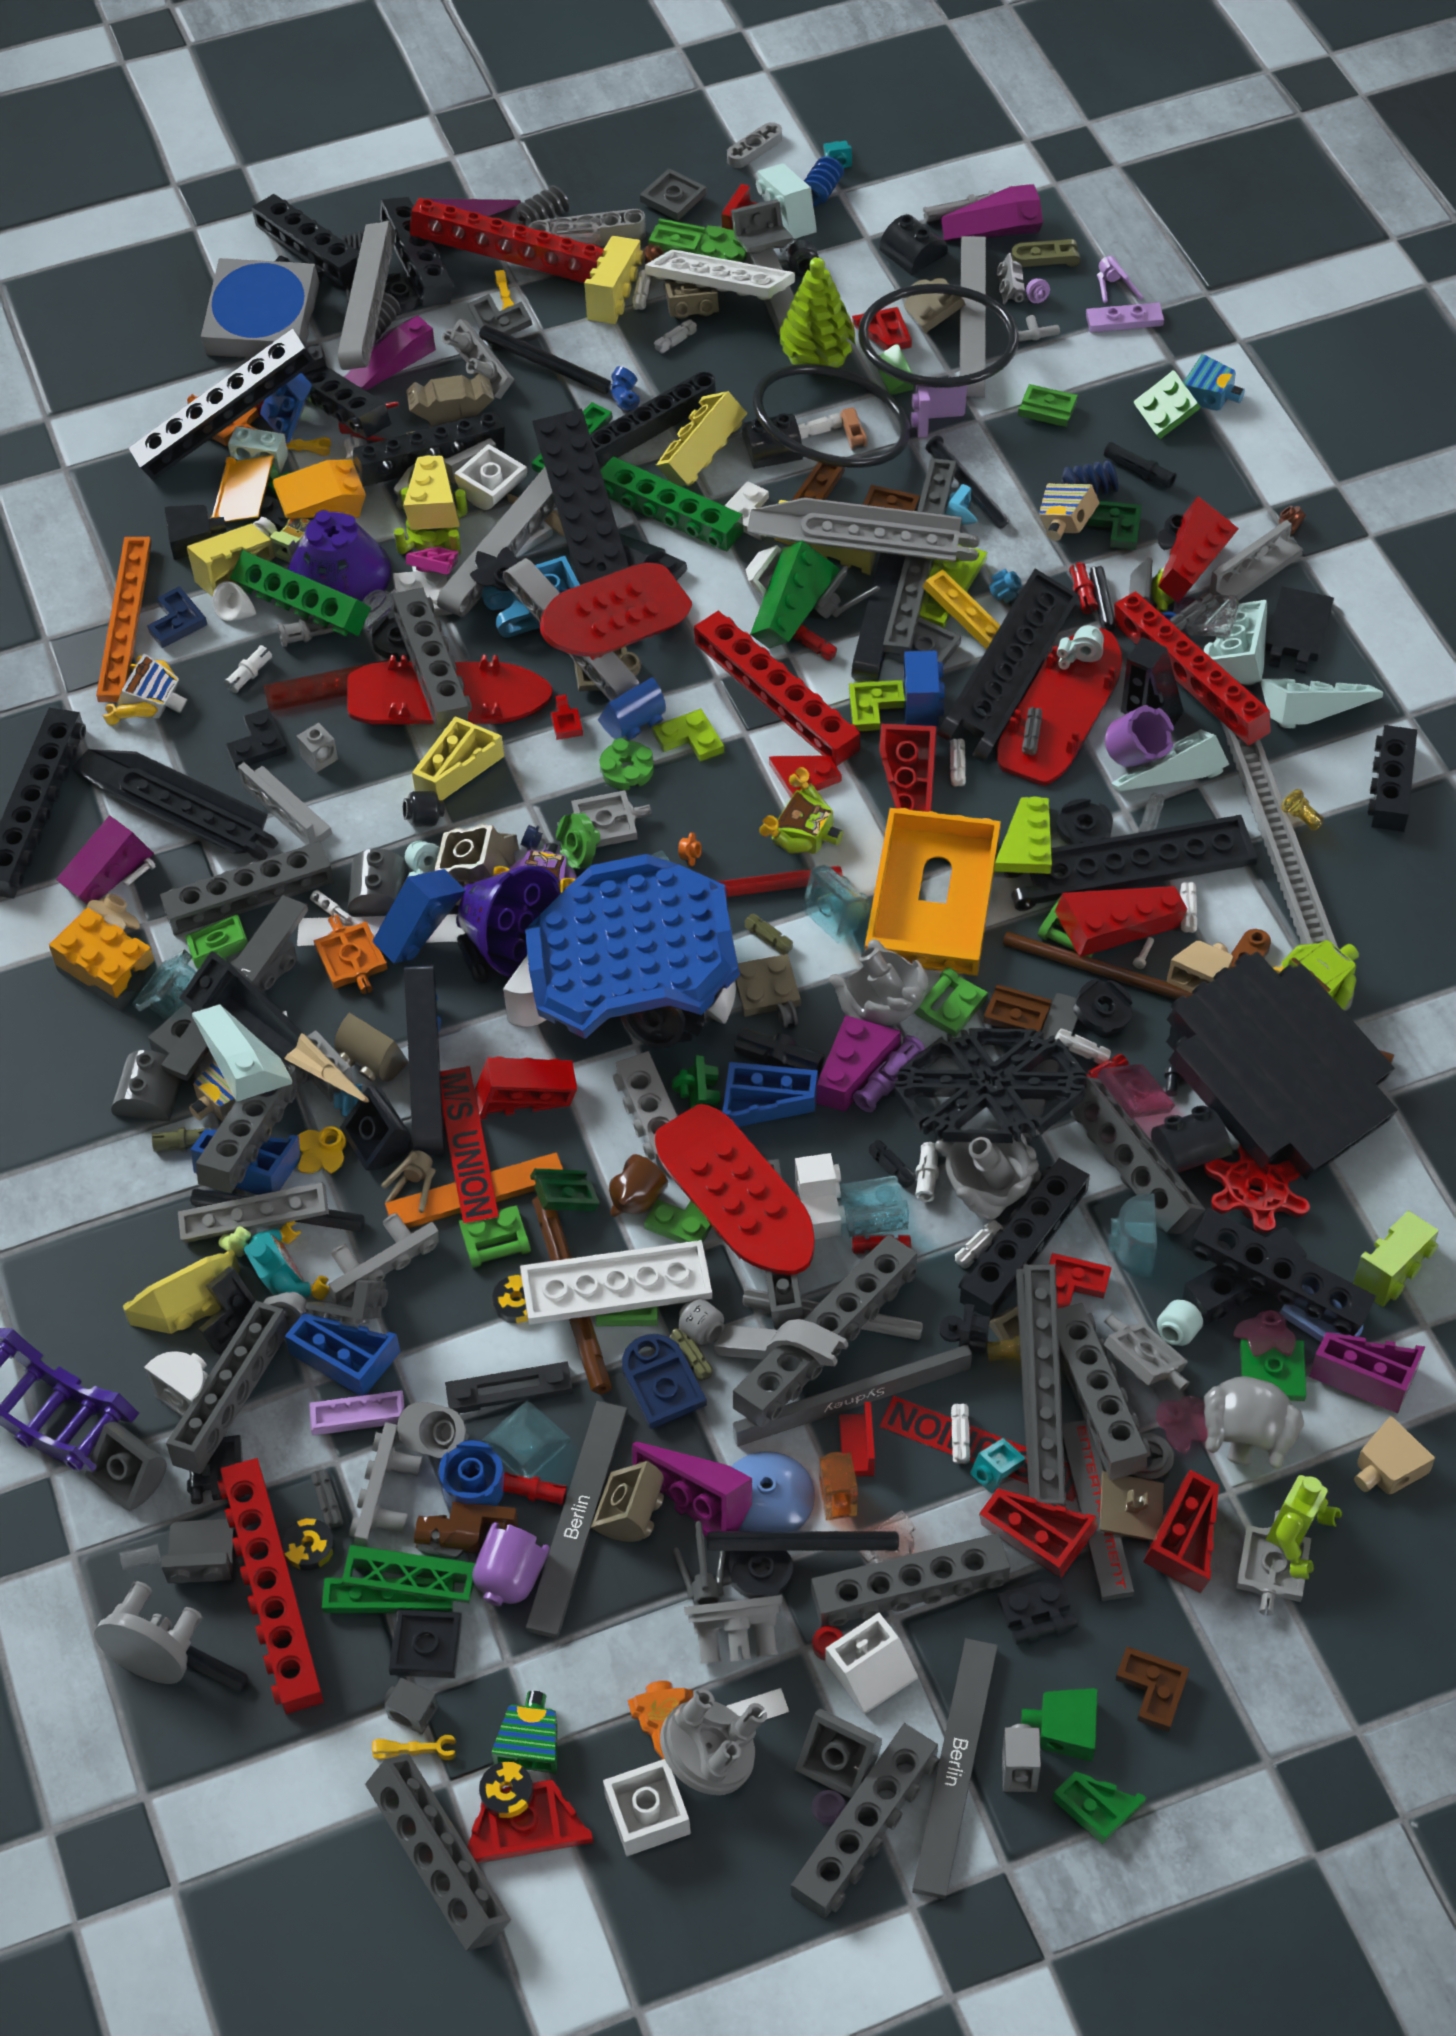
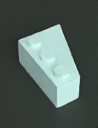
[756,163,817,239]

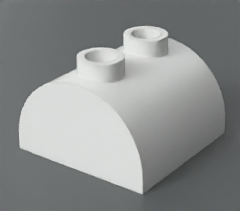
[454,444,527,510]
[503,954,546,1027]
[144,1351,209,1417]

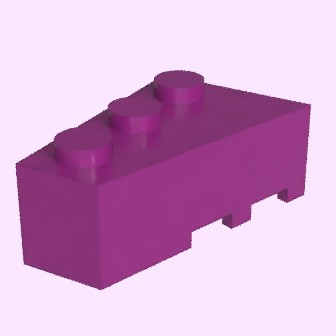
[56,815,155,905]
[817,1015,901,1112]
[1309,1332,1426,1414]

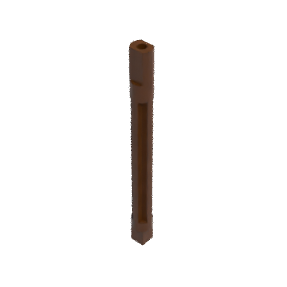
[532,1196,612,1395]

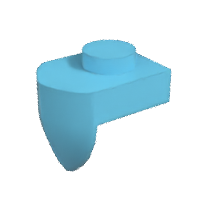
[945,484,977,525]

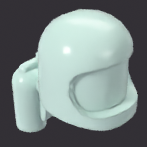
[1057,625,1104,669]
[404,840,440,877]

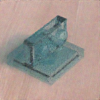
[132,949,196,1021]

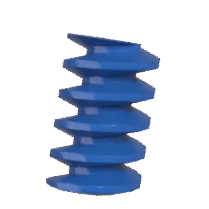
[804,157,844,207]

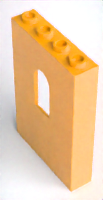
[865,808,1001,976]

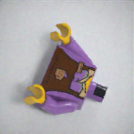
[493,843,577,893]

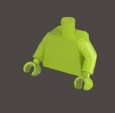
[1265,1475,1342,1579]

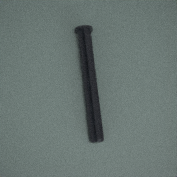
[925,435,1010,529]

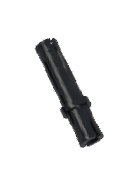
[1104,442,1177,488]

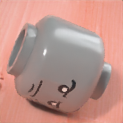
[679,1299,725,1345]

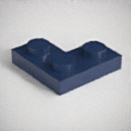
[147,586,208,648]

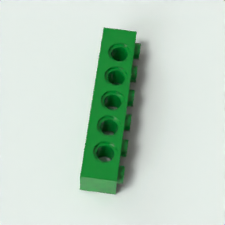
[600,456,743,552]
[230,550,372,636]

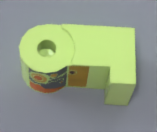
[269,518,311,562]

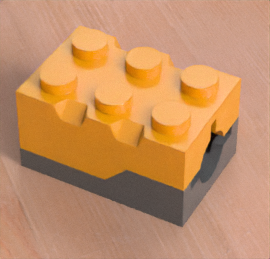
[48,907,159,1011]

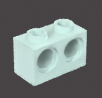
[228,426,288,473]

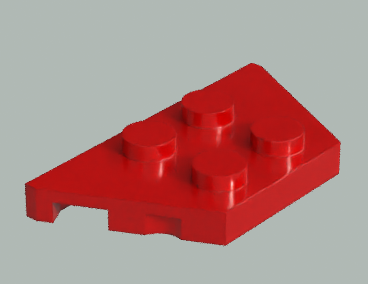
[467,1779,593,1863]

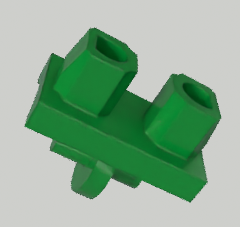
[671,1055,720,1109]

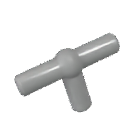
[1019,315,1060,342]

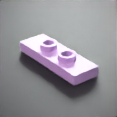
[1086,302,1164,332]
[309,1390,405,1436]

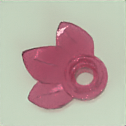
[1234,1310,1296,1357]
[1156,1396,1208,1454]

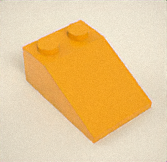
[273,459,366,518]

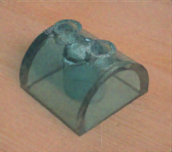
[801,865,869,944]
[1108,1194,1157,1278]

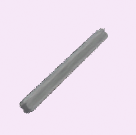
[742,1288,923,1340]

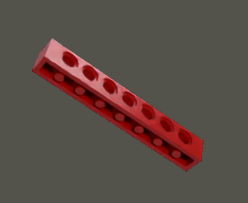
[410,198,604,283]
[1114,591,1270,746]
[694,610,861,767]
[217,1458,324,1714]

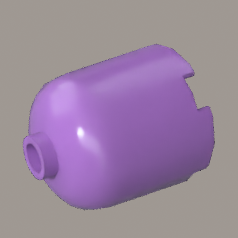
[1105,705,1174,767]
[472,1522,550,1606]

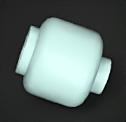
[1157,1300,1203,1346]

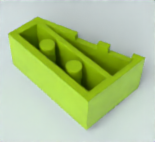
[1353,1210,1439,1307]

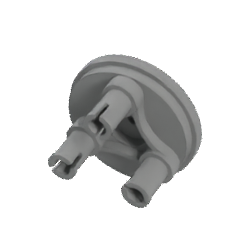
[94,1581,203,1684]
[684,1595,783,1664]
[660,1689,767,1795]

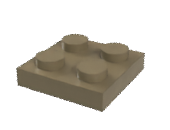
[735,954,801,1017]

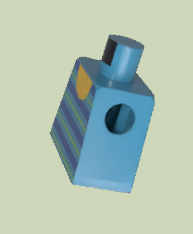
[1183,354,1245,411]

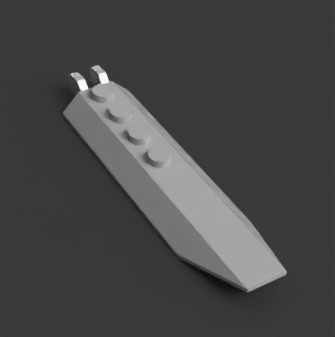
[747,498,980,562]

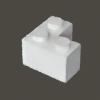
[795,1153,846,1239]

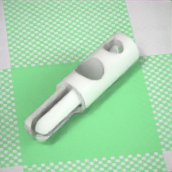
[310,890,352,924]

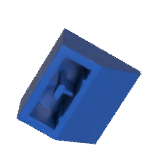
[260,373,312,443]

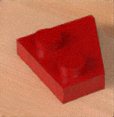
[852,307,912,351]
[769,756,842,798]

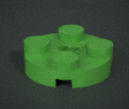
[599,738,654,790]
[556,813,601,868]

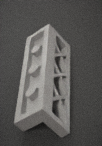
[1209,520,1303,608]
[238,762,332,845]

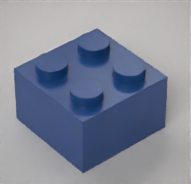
[903,651,945,727]

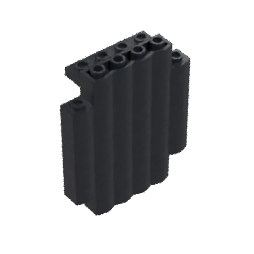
[1166,951,1398,1180]

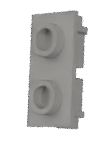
[997,253,1026,305]

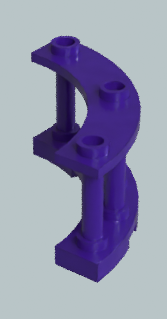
[0,1328,140,1472]

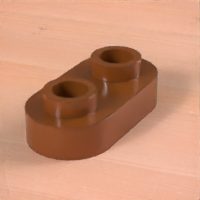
[1231,929,1271,968]

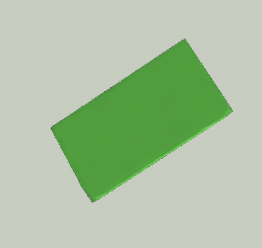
[877,344,914,395]

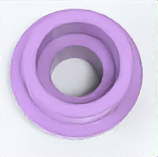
[1026,279,1050,303]

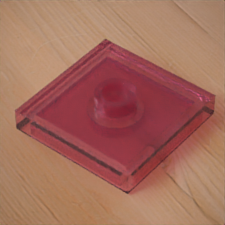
[1097,1064,1175,1118]

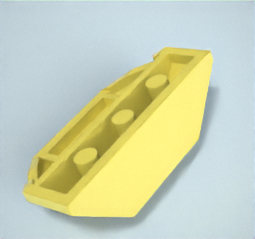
[123,1250,240,1334]

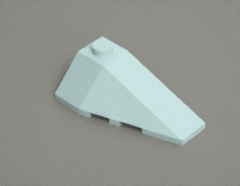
[1204,600,1267,685]
[1261,679,1383,728]
[192,1004,292,1102]

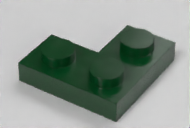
[1087,501,1142,550]

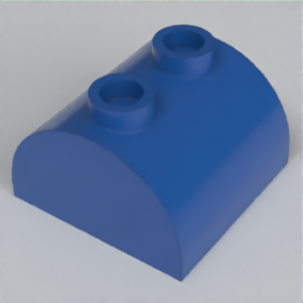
[598,677,666,741]

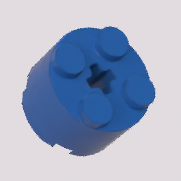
[439,1440,505,1509]

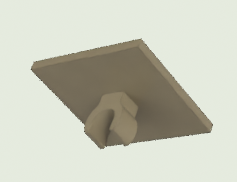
[1099,1471,1164,1541]

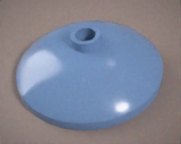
[731,1451,815,1531]

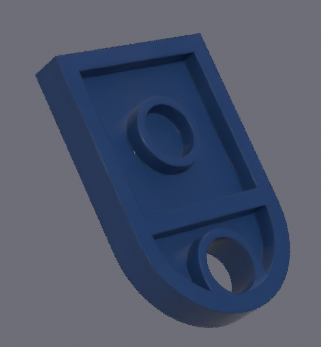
[622,1334,707,1429]

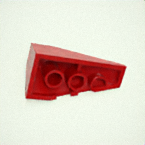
[879,724,936,812]

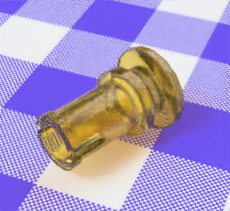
[1281,789,1324,830]
[987,1336,1021,1361]

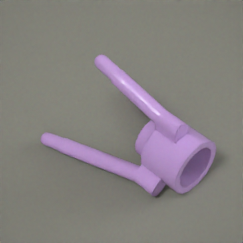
[1097,256,1143,303]

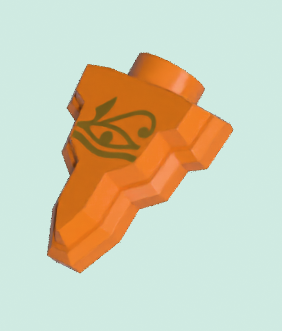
[628,1680,693,1759]

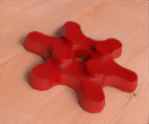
[1204,1144,1310,1234]

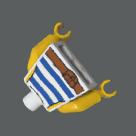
[103,654,187,725]

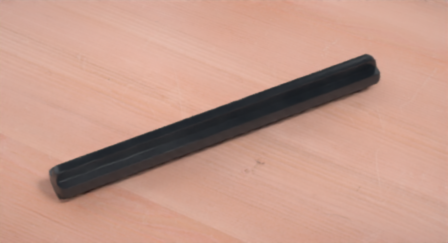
[479,325,612,394]
[190,1188,365,1232]
[707,1531,899,1551]

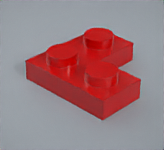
[1049,1253,1112,1309]

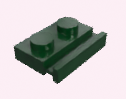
[530,1168,600,1211]

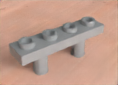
[442,318,515,399]
[329,1213,439,1303]
[349,1422,422,1547]

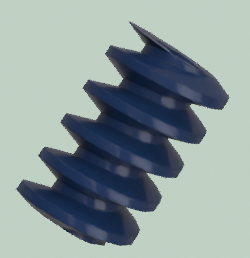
[1062,460,1118,495]

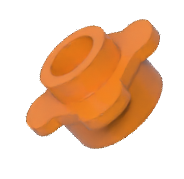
[678,832,702,866]

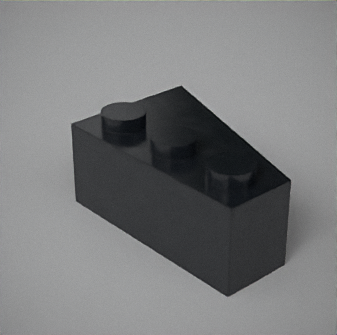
[1121,637,1184,727]

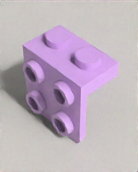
[911,385,967,438]

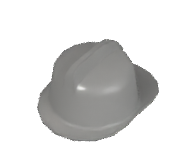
[397,1402,469,1458]

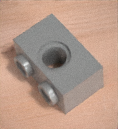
[1002,1724,1040,1792]

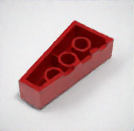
[1158,496,1239,603]

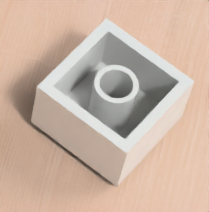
[603,1759,691,1856]

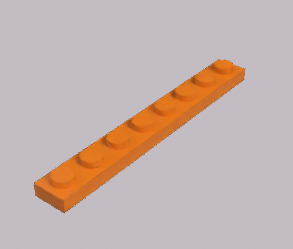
[96,537,152,702]

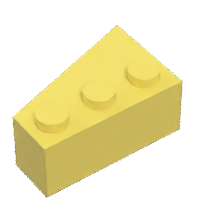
[403,455,460,530]
[186,523,275,597]
[412,716,504,800]

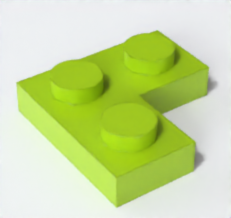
[849,680,905,731]
[652,708,724,762]

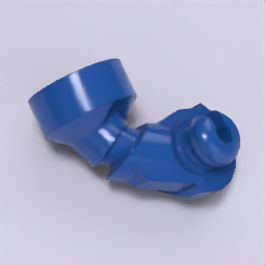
[611,366,640,411]

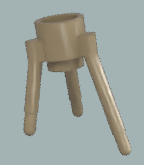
[381,1151,436,1213]

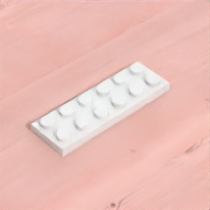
[645,249,795,300]
[520,1240,712,1325]

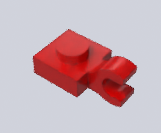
[551,694,583,740]

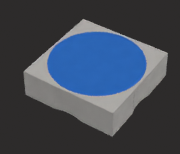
[201,258,320,357]

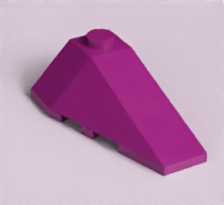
[941,184,1043,242]
[427,198,521,216]
[344,316,436,391]
[632,1442,752,1537]

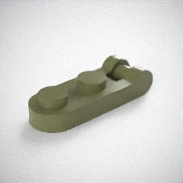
[1011,239,1081,267]

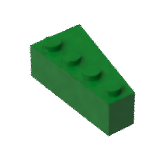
[750,540,840,649]

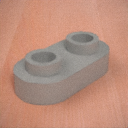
[263,1292,308,1325]

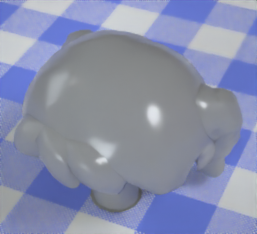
[829,939,929,1026]
[935,1128,1039,1220]
[1204,1376,1304,1469]

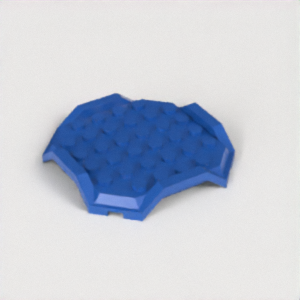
[525,854,740,1039]

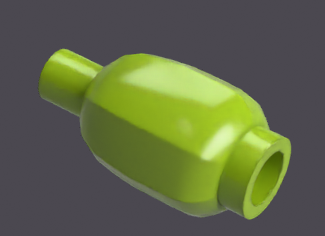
[1151,568,1174,613]

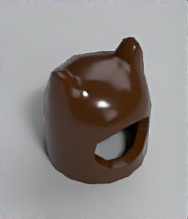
[609,1154,669,1217]

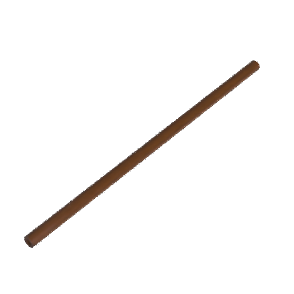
[1003,931,1394,1064]

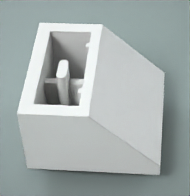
[826,1613,918,1715]

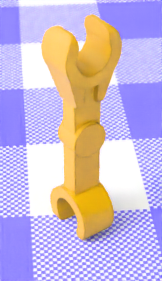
[495,270,514,310]
[286,437,331,456]
[372,1735,456,1760]

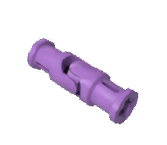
[853,1035,926,1113]

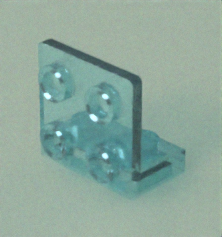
[839,1176,909,1238]

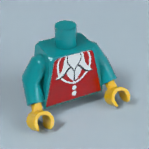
[244,1221,329,1300]

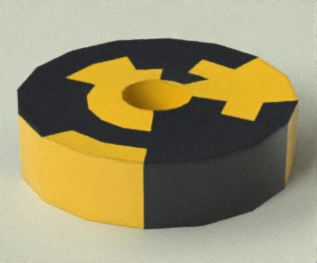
[492,1275,528,1324]
[282,1518,335,1571]
[479,1762,534,1818]

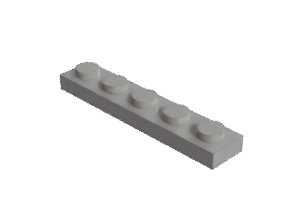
[178,1182,329,1243]

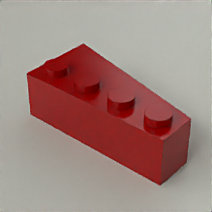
[1055,886,1188,957]

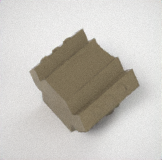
[406,373,494,428]
[434,824,519,905]

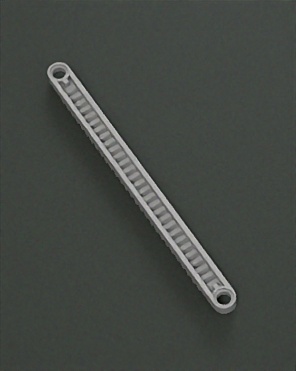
[1221,721,1354,1011]

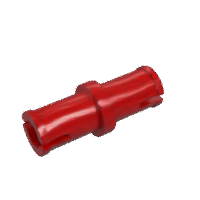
[1069,562,1098,614]
[503,1472,567,1506]

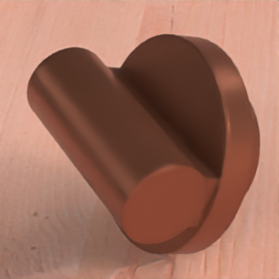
[644,244,664,265]
[1278,506,1306,535]

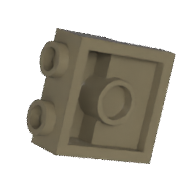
[664,280,719,319]

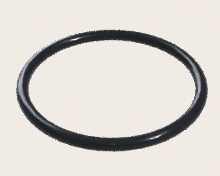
[858,284,1019,388]
[753,364,910,468]

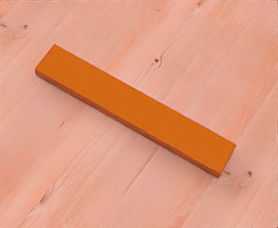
[385,1152,563,1228]

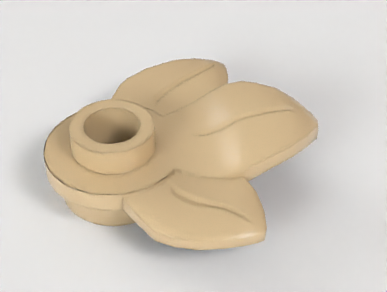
[87,894,140,930]

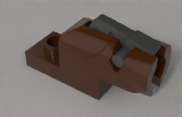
[414,1502,518,1559]

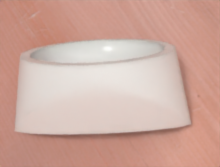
[212,581,256,621]
[706,982,736,1024]

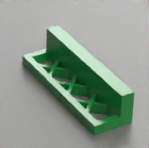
[342,1545,475,1604]

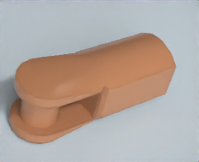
[840,407,867,449]

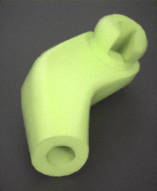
[219,1226,251,1257]

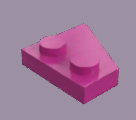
[406,546,459,575]

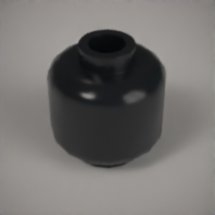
[786,240,819,277]
[402,791,444,827]

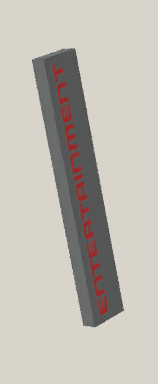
[1062,1420,1134,1601]

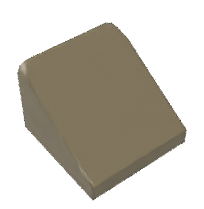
[989,1307,1020,1349]

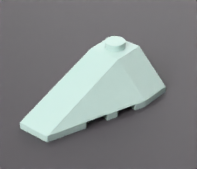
[1111,729,1229,791]

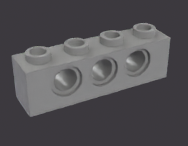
[613,1051,677,1169]

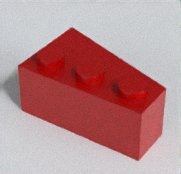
[474,1056,577,1119]
[1143,1469,1219,1593]
[979,1488,1098,1579]

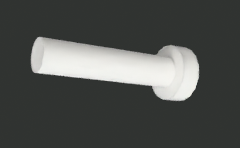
[123,858,156,887]
[1133,937,1154,969]

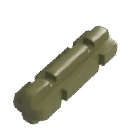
[745,913,793,954]
[670,1328,713,1381]

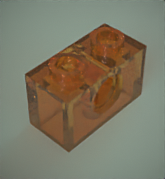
[819,1452,858,1520]

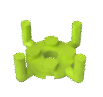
[394,487,468,556]

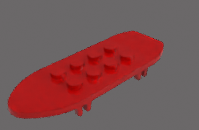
[540,563,692,661]
[997,628,1122,786]
[347,655,552,724]
[655,1104,815,1275]

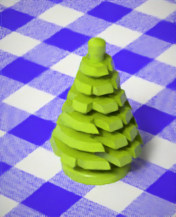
[780,257,856,368]

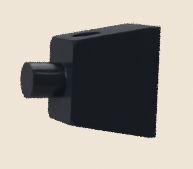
[164,505,227,560]

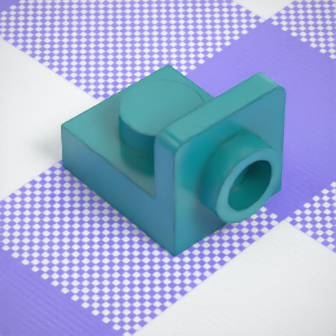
[824,141,852,168]
[970,1438,1026,1493]

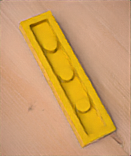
[923,569,1001,649]

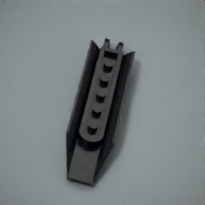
[72,749,278,860]

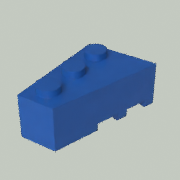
[372,869,466,964]
[723,1062,818,1127]
[191,1129,301,1195]
[285,1313,401,1396]

